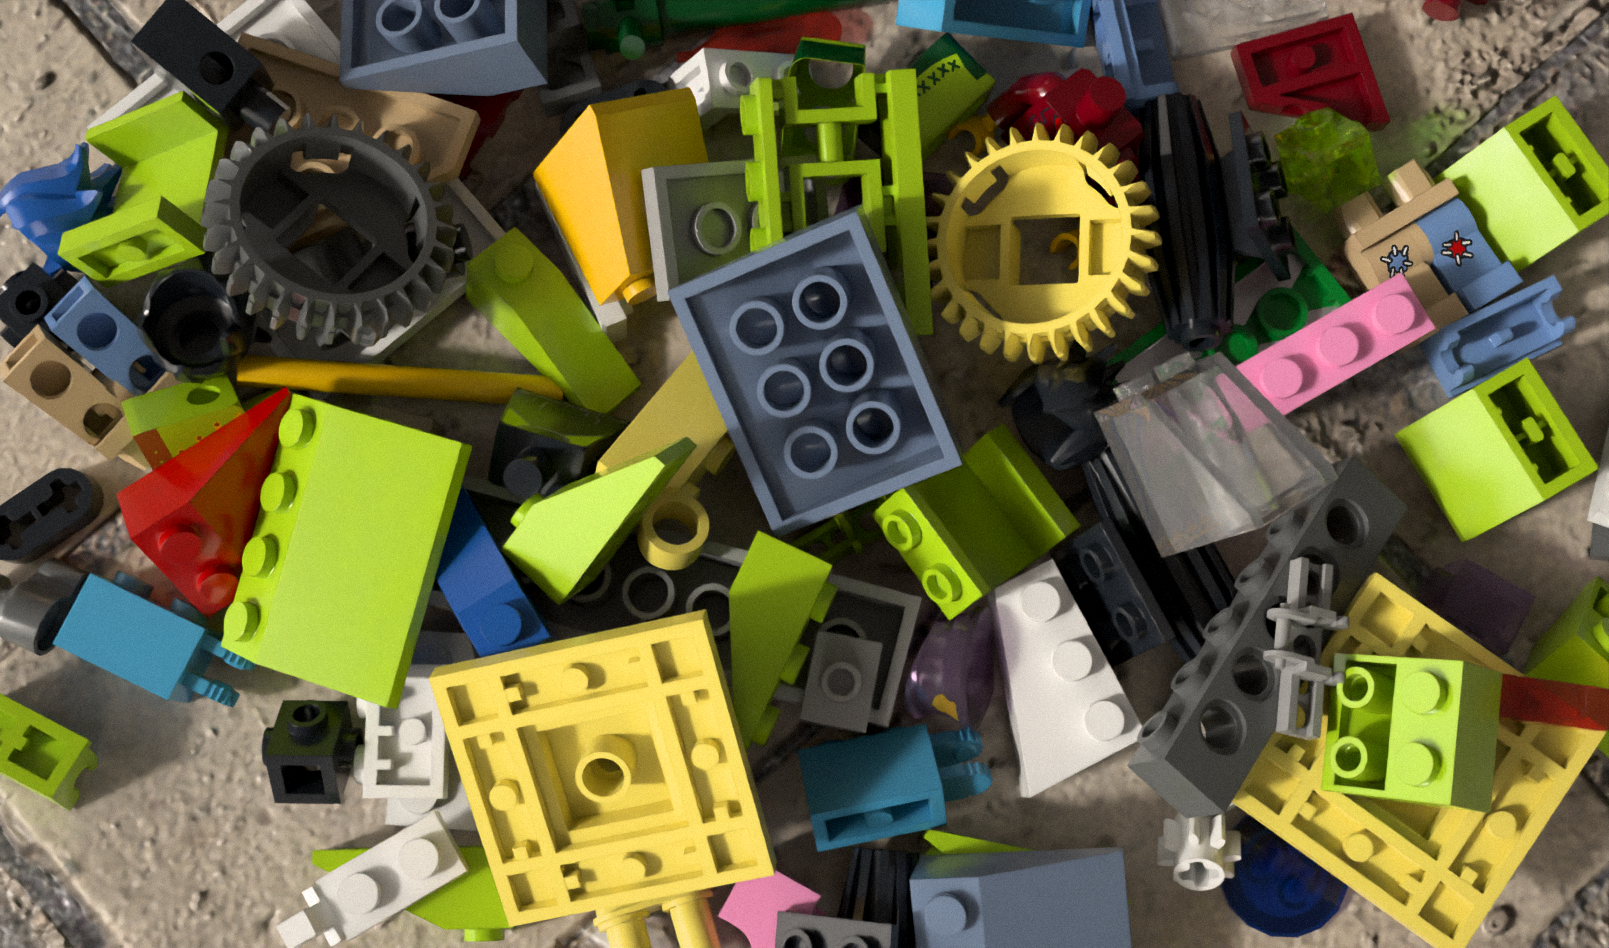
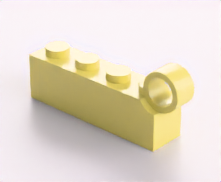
[595,350,736,570]

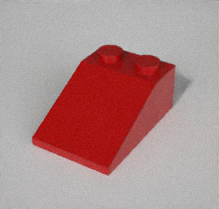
[116,387,293,618]

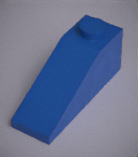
[435,483,559,657]

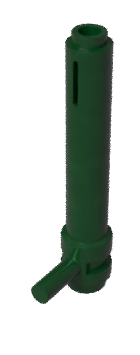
[581,0,897,60]

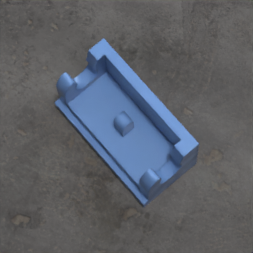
[1089,0,1180,118]
[1419,275,1576,399]

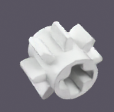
[1157,813,1241,891]

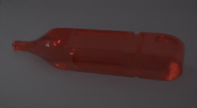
[676,12,842,64]
[1499,674,1609,732]

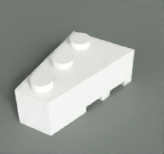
[987,559,1143,798]

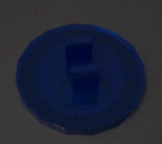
[1220,814,1348,938]

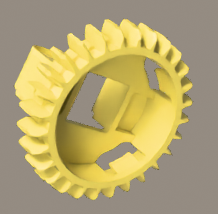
[926,122,1162,364]

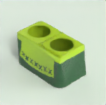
[857,32,996,163]
[780,37,866,186]

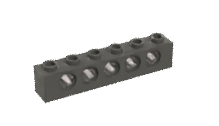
[1127,455,1408,819]

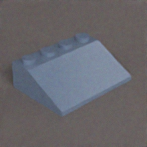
[339,0,548,96]
[667,204,963,538]
[909,847,1133,948]

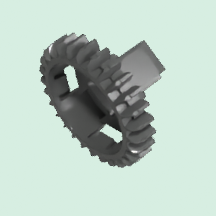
[201,113,457,347]

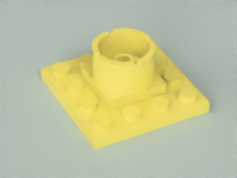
[1232,573,1606,948]
[428,609,777,927]

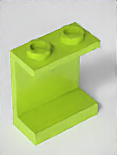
[57,90,229,288]
[871,423,1081,621]

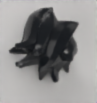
[136,251,272,384]
[997,340,1143,471]

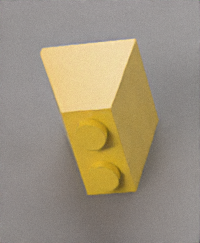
[532,87,709,306]

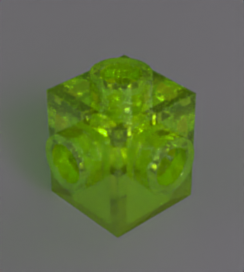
[1274,107,1381,213]

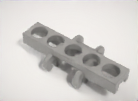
[1263,557,1350,740]

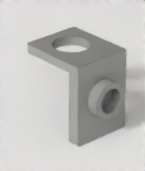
[799,630,883,735]

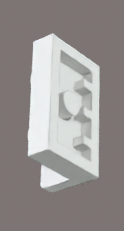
[354,664,450,799]

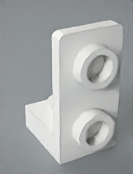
[668,48,818,133]

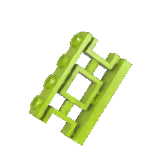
[740,69,934,335]

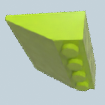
[221,393,473,709]

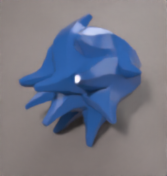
[0,142,123,276]

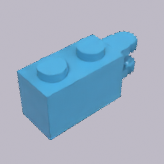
[52,570,256,708]
[797,724,993,852]

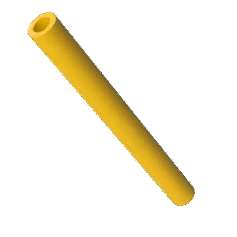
[237,355,563,404]

